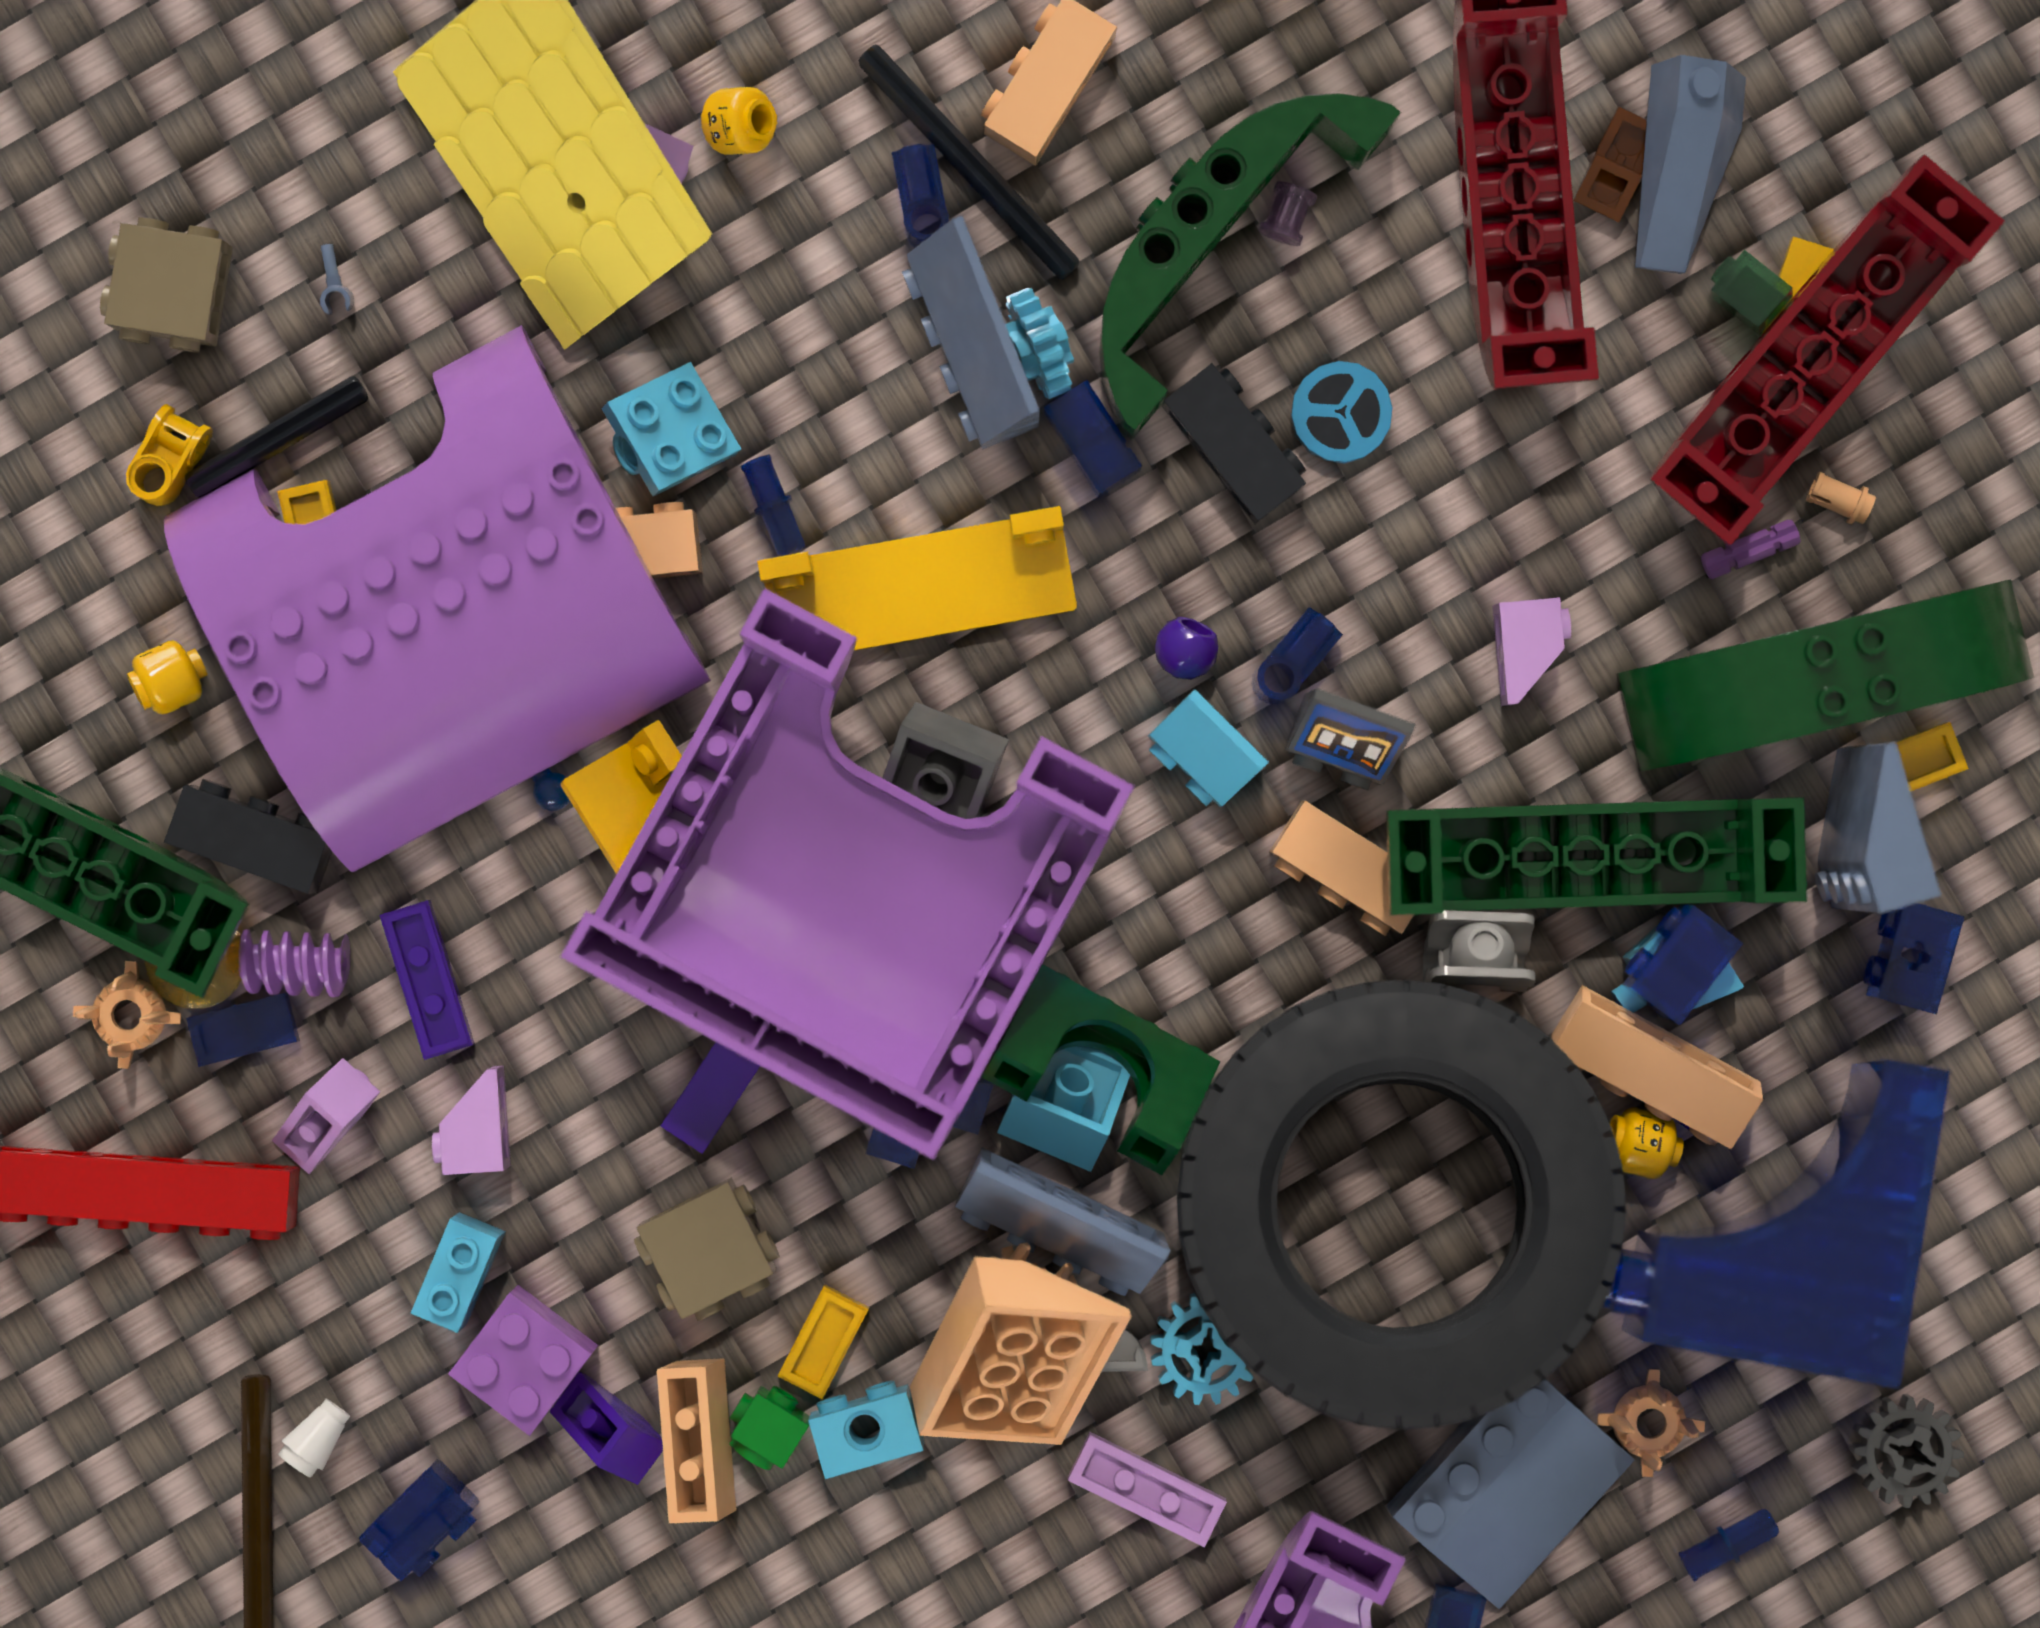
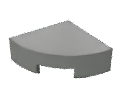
[1102,1328,1148,1372]

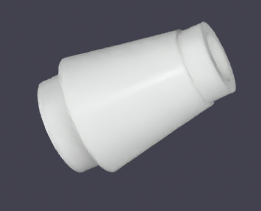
[278,1399,350,1478]

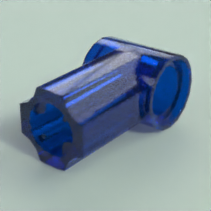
[891,144,950,248]
[1251,607,1343,704]

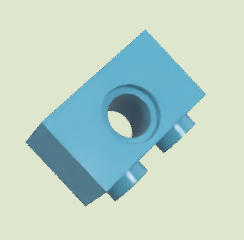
[411,1212,506,1333]
[808,1381,925,1479]

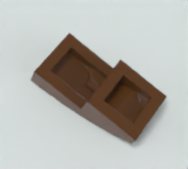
[1573,106,1647,222]

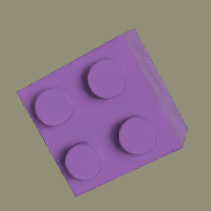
[448,1285,598,1436]

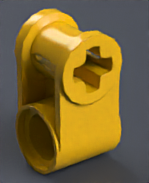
[126,404,213,506]

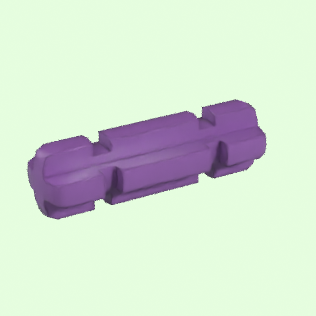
[1701,520,1801,579]

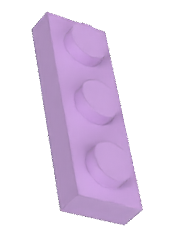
[1068,1432,1227,1548]

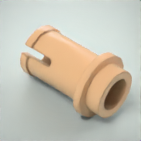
[1806,471,1876,525]

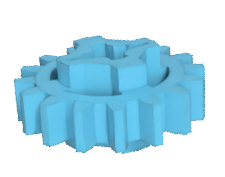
[1005,288,1074,399]
[1150,1293,1254,1405]

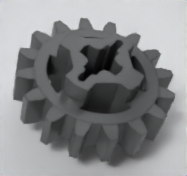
[1849,1394,1964,1508]

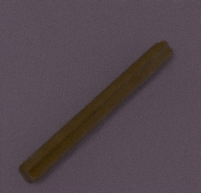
[241,1374,274,1628]

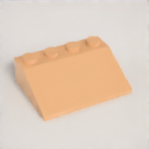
[910,1257,1131,1445]

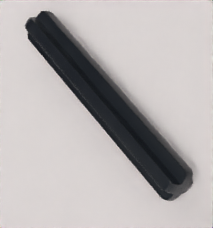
[185,376,368,498]

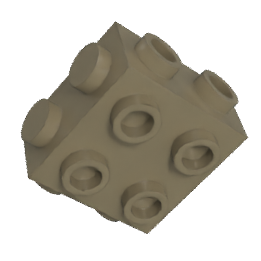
[100,217,233,353]
[634,1177,780,1321]

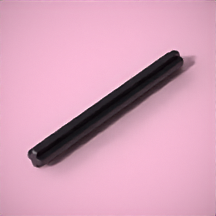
[858,44,1079,280]

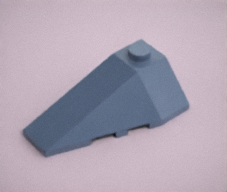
[1635,55,1746,274]

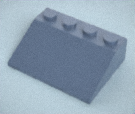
[902,215,1040,450]
[1815,742,1941,914]
[955,1147,1170,1296]
[1386,1379,1635,1609]

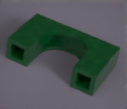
[982,964,1221,1176]

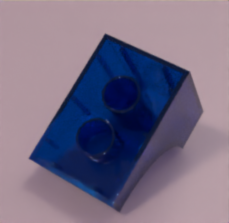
[1602,1059,1950,1389]

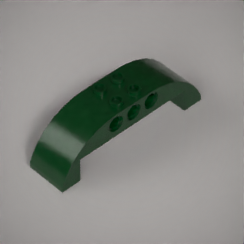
[1099,93,1401,441]
[1616,579,2034,771]
[0,767,250,998]
[1386,797,1807,915]

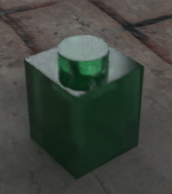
[1711,250,1793,336]

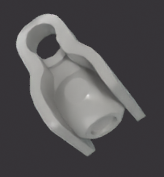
[1423,911,1535,992]

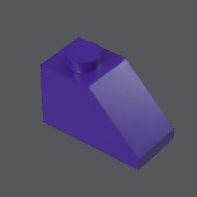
[549,1371,663,1485]

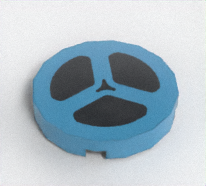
[1290,361,1393,464]

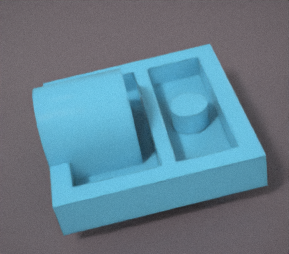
[602,362,741,497]

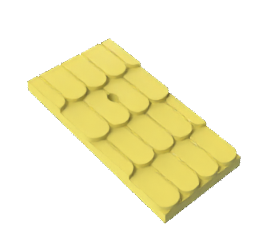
[393,0,712,350]

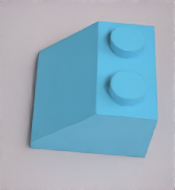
[1148,690,1268,807]
[997,1046,1130,1172]

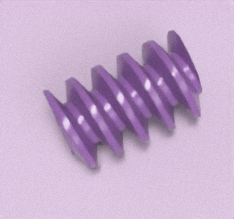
[239,929,351,997]

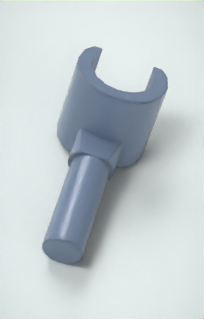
[320,244,354,315]

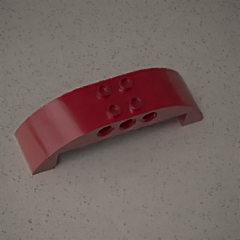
[1453,0,1599,389]
[1649,154,2005,546]

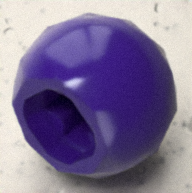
[1155,617,1219,680]

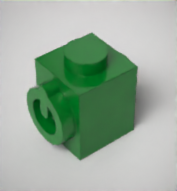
[729,1386,809,1470]

